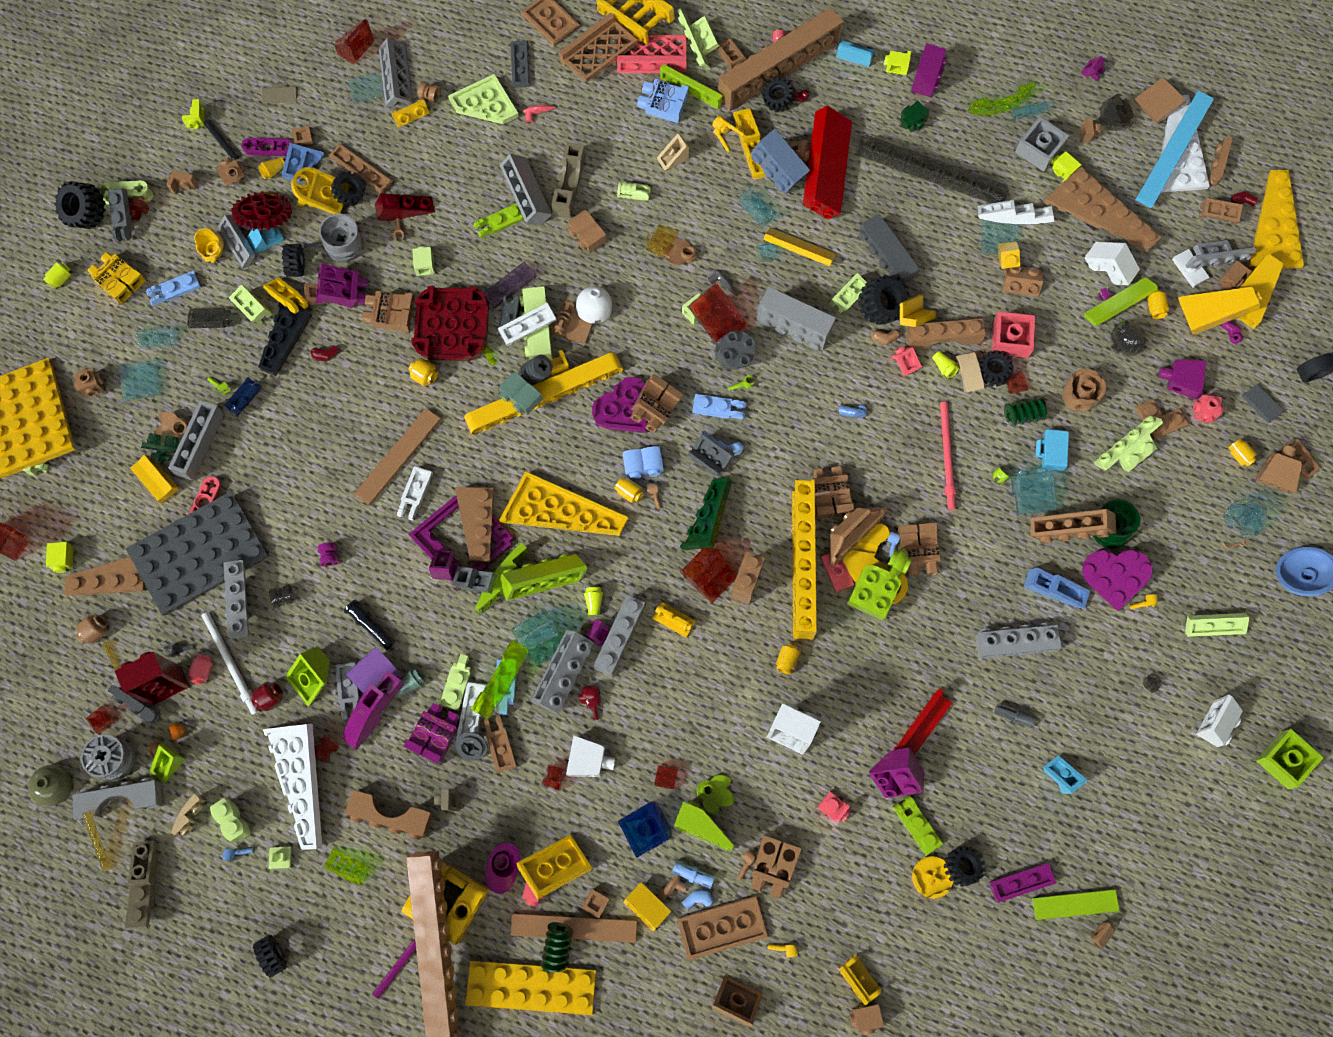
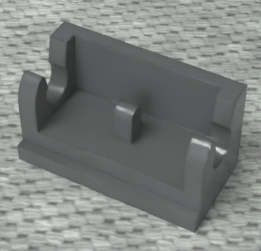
[498,296,521,336]

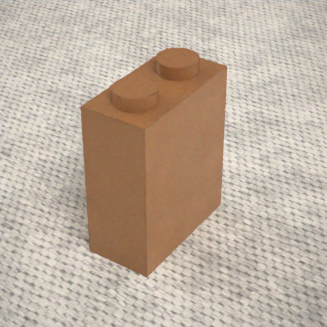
[731,551,765,605]

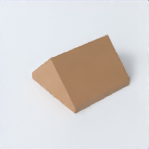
[711,975,763,1027]

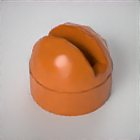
[169,723,186,740]

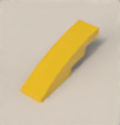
[733,108,767,180]

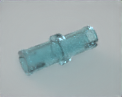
[1011,101,1048,120]

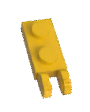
[263,277,308,314]

